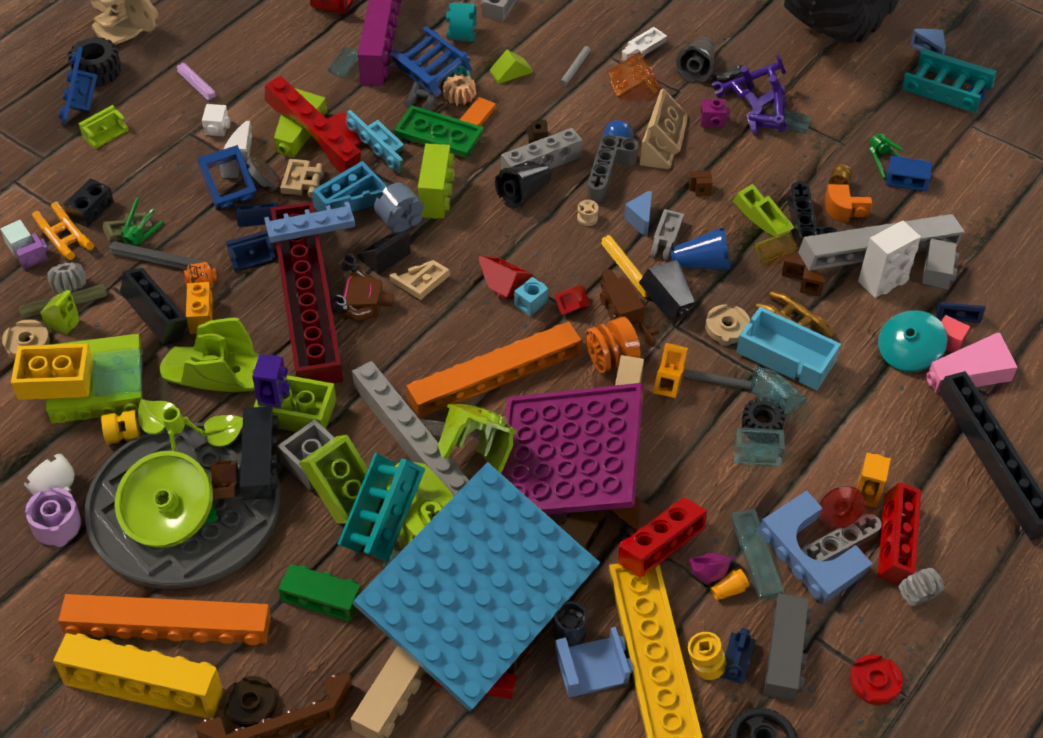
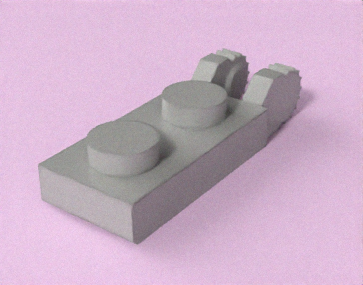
[650,209,684,260]

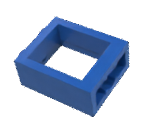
[197,145,256,210]

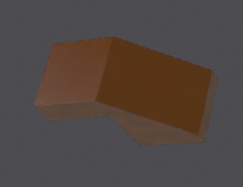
[781,255,825,297]
[211,460,238,499]

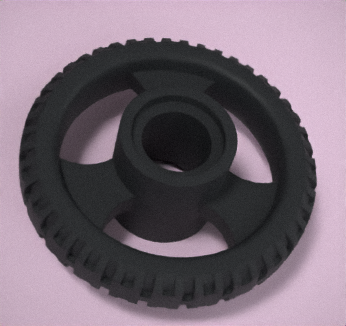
[728,707,797,738]

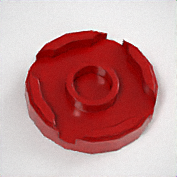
[850,654,903,705]

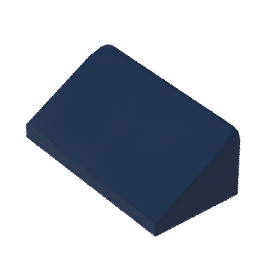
[236,202,279,227]
[936,302,986,323]

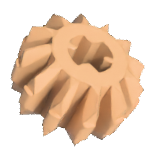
[443,74,476,106]

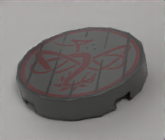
[246,156,281,191]

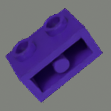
[252,354,290,408]

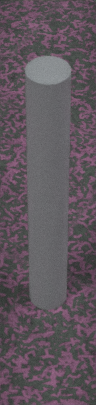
[560,46,591,87]

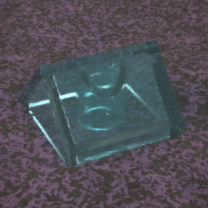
[750,367,808,416]

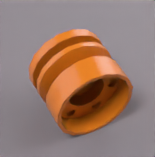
[585,317,641,373]

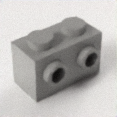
[922,239,959,289]

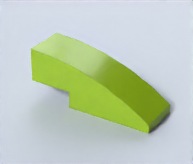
[733,184,795,239]

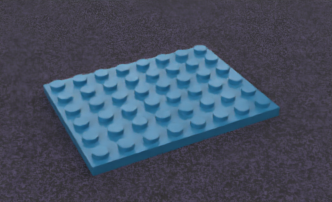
[352,462,600,711]

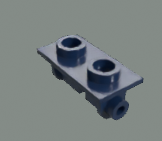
[720,628,756,685]

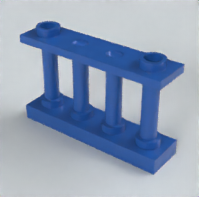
[390,26,472,97]

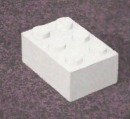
[858,221,921,298]

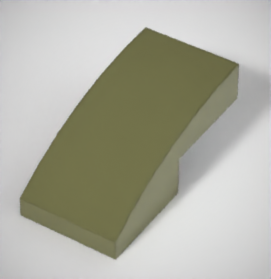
[103,212,152,242]

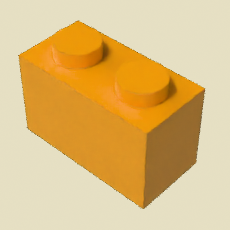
[853,453,891,508]

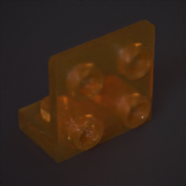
[608,51,660,98]

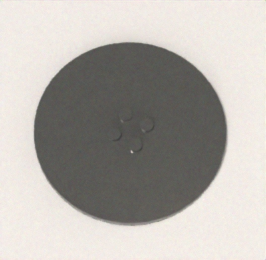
[84,423,281,589]

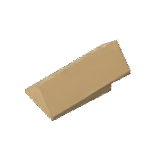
[640,88,689,170]

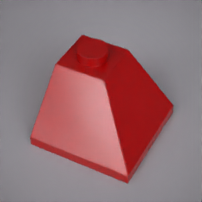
[478,255,533,299]

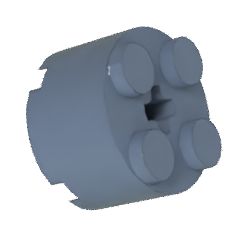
[374,183,423,232]

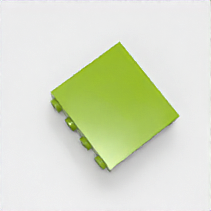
[46,334,143,424]

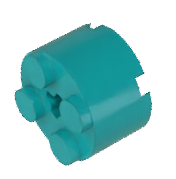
[446,2,477,42]

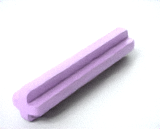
[177,63,216,100]

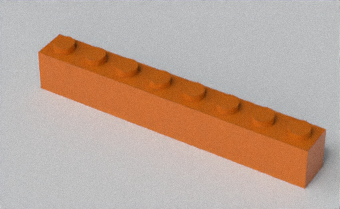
[406,322,582,419]
[58,594,271,645]

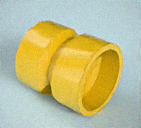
[101,410,140,445]
[688,632,727,680]

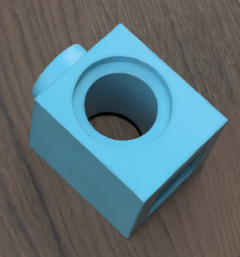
[514,277,548,317]

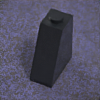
[639,260,695,321]

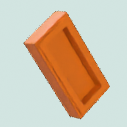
[460,97,496,126]

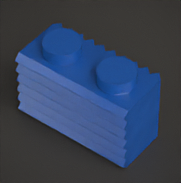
[886,156,932,192]

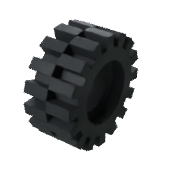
[741,397,785,442]

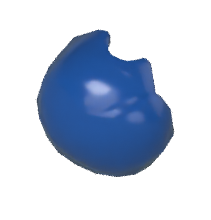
[602,120,635,139]

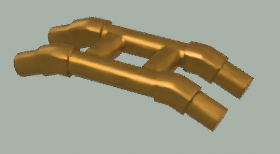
[755,291,835,338]

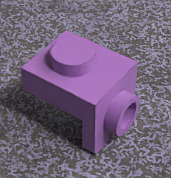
[16,233,48,270]

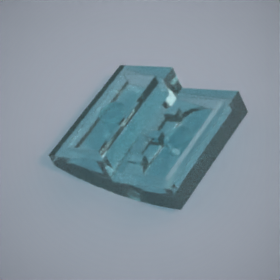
[93,348,143,396]

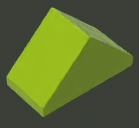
[490,49,533,84]

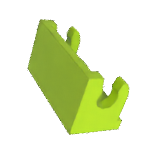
[79,105,129,149]

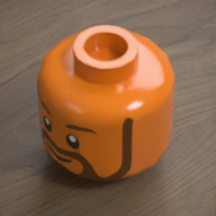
[184,262,217,288]

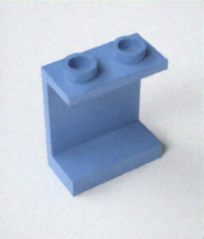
[555,627,633,698]

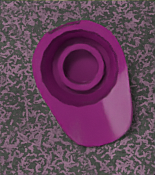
[689,553,737,584]

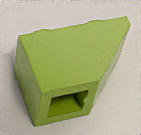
[40,290,80,335]

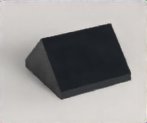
[357,229,411,275]

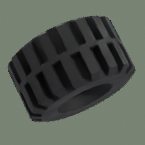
[68,37,122,87]

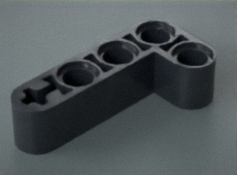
[788,181,838,252]

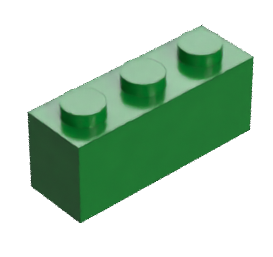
[278,564,362,622]

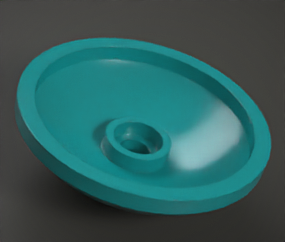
[878,310,947,373]

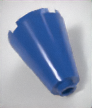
[671,227,731,270]

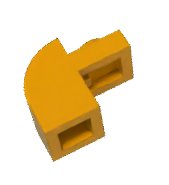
[653,343,688,398]

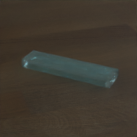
[731,509,784,600]

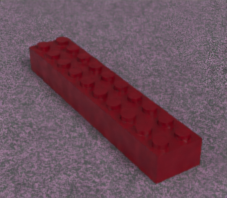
[271,202,343,383]

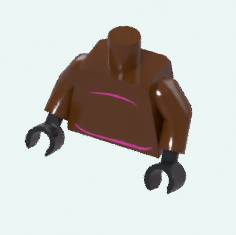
[332,254,394,322]

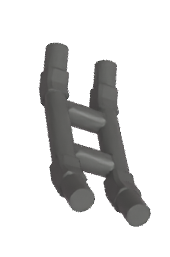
[405,62,447,110]

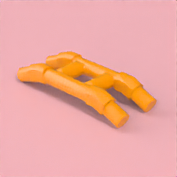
[32,201,94,260]

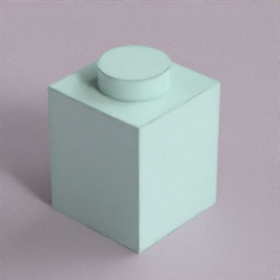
[0,220,33,258]

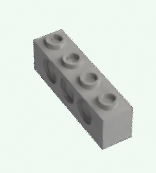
[501,128,582,169]

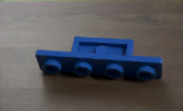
[59,47,97,126]

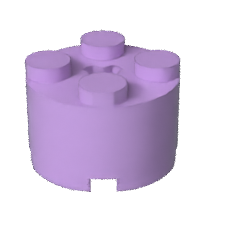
[25,488,82,547]

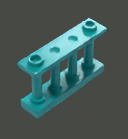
[902,49,997,113]
[338,453,426,562]

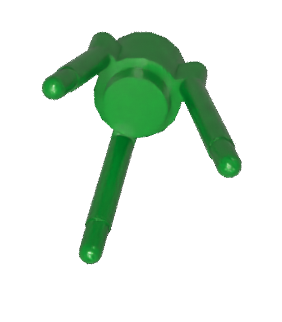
[869,133,902,179]
[121,197,164,246]

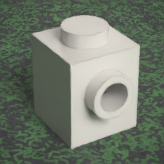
[202,104,230,136]

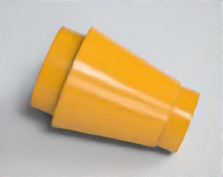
[710,569,750,601]

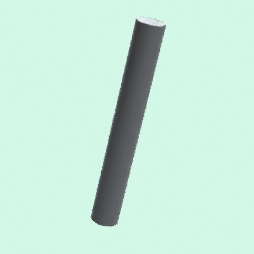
[683,369,752,390]

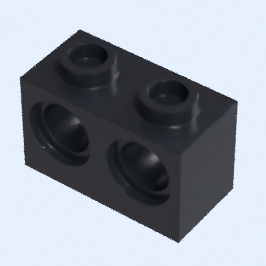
[63,178,114,228]

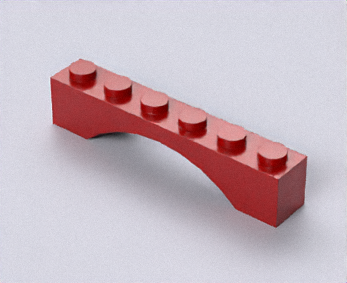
[265,75,361,173]

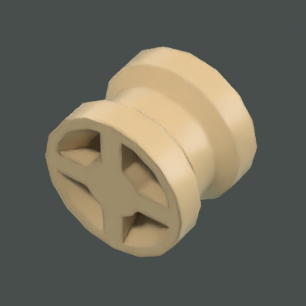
[577,200,598,226]

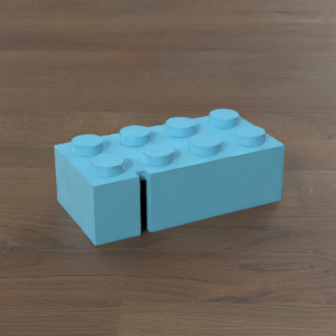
[736,307,841,390]

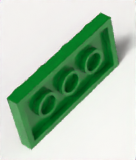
[394,105,484,158]

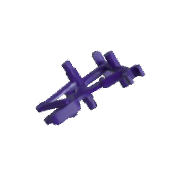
[712,55,787,136]

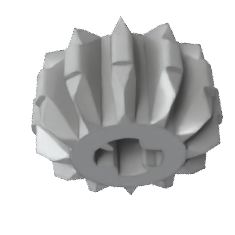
[47,262,86,293]
[899,568,945,606]

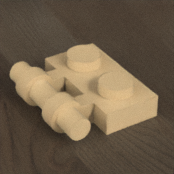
[280,159,324,198]

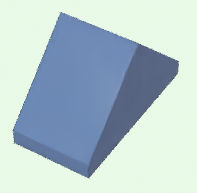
[910,29,946,55]
[624,191,652,236]

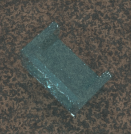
[733,427,785,466]

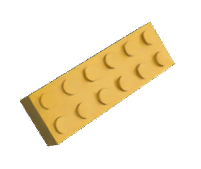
[53,633,224,719]

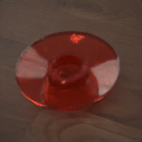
[819,486,865,528]

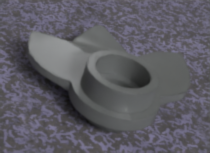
[710,65,743,80]

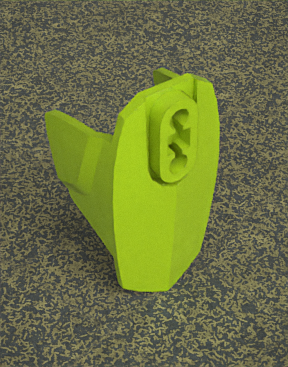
[160,318,259,392]
[438,404,517,474]
[386,462,454,550]

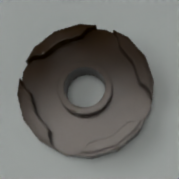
[223,676,277,728]

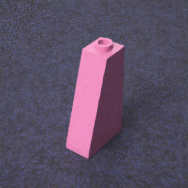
[927,333,1017,394]

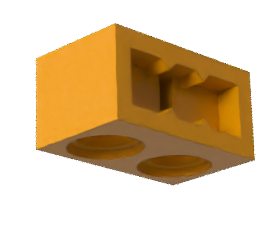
[186,282,213,334]

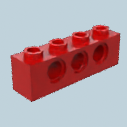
[877,482,921,586]
[618,497,707,578]

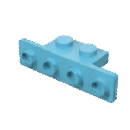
[346,110,404,173]

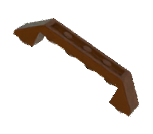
[194,672,352,738]

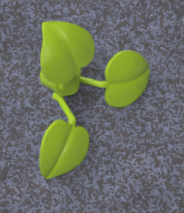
[138,399,243,452]

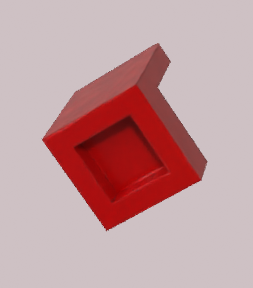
[554,285,590,315]

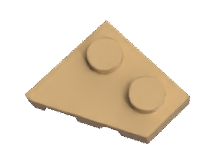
[390,260,450,300]

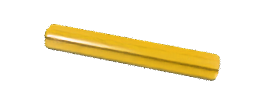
[601,235,649,298]

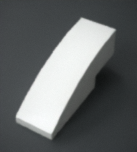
[219,121,252,178]

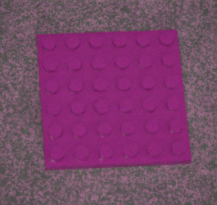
[501,383,644,515]

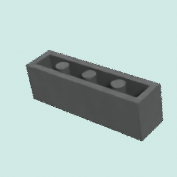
[763,593,812,702]

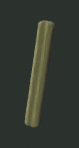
[19,284,107,318]

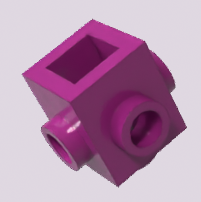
[700,99,730,128]

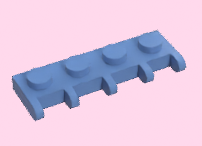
[264,202,355,243]

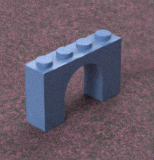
[758,490,872,605]

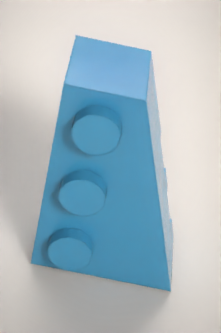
[313,161,387,212]

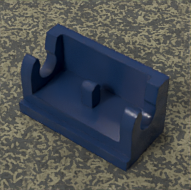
[226,230,276,272]

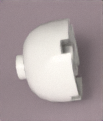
[24,454,75,495]

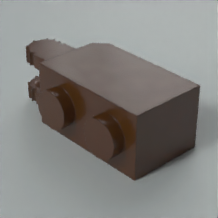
[600,269,645,324]

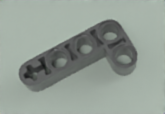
[587,135,639,204]

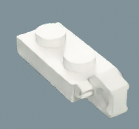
[621,27,668,63]

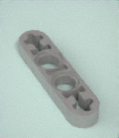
[802,514,882,561]

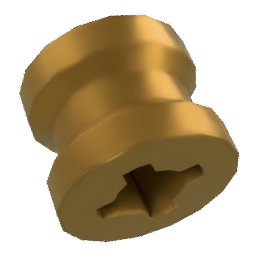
[829,164,852,185]

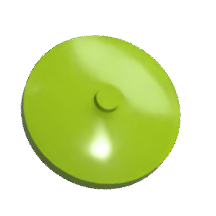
[115,451,213,548]

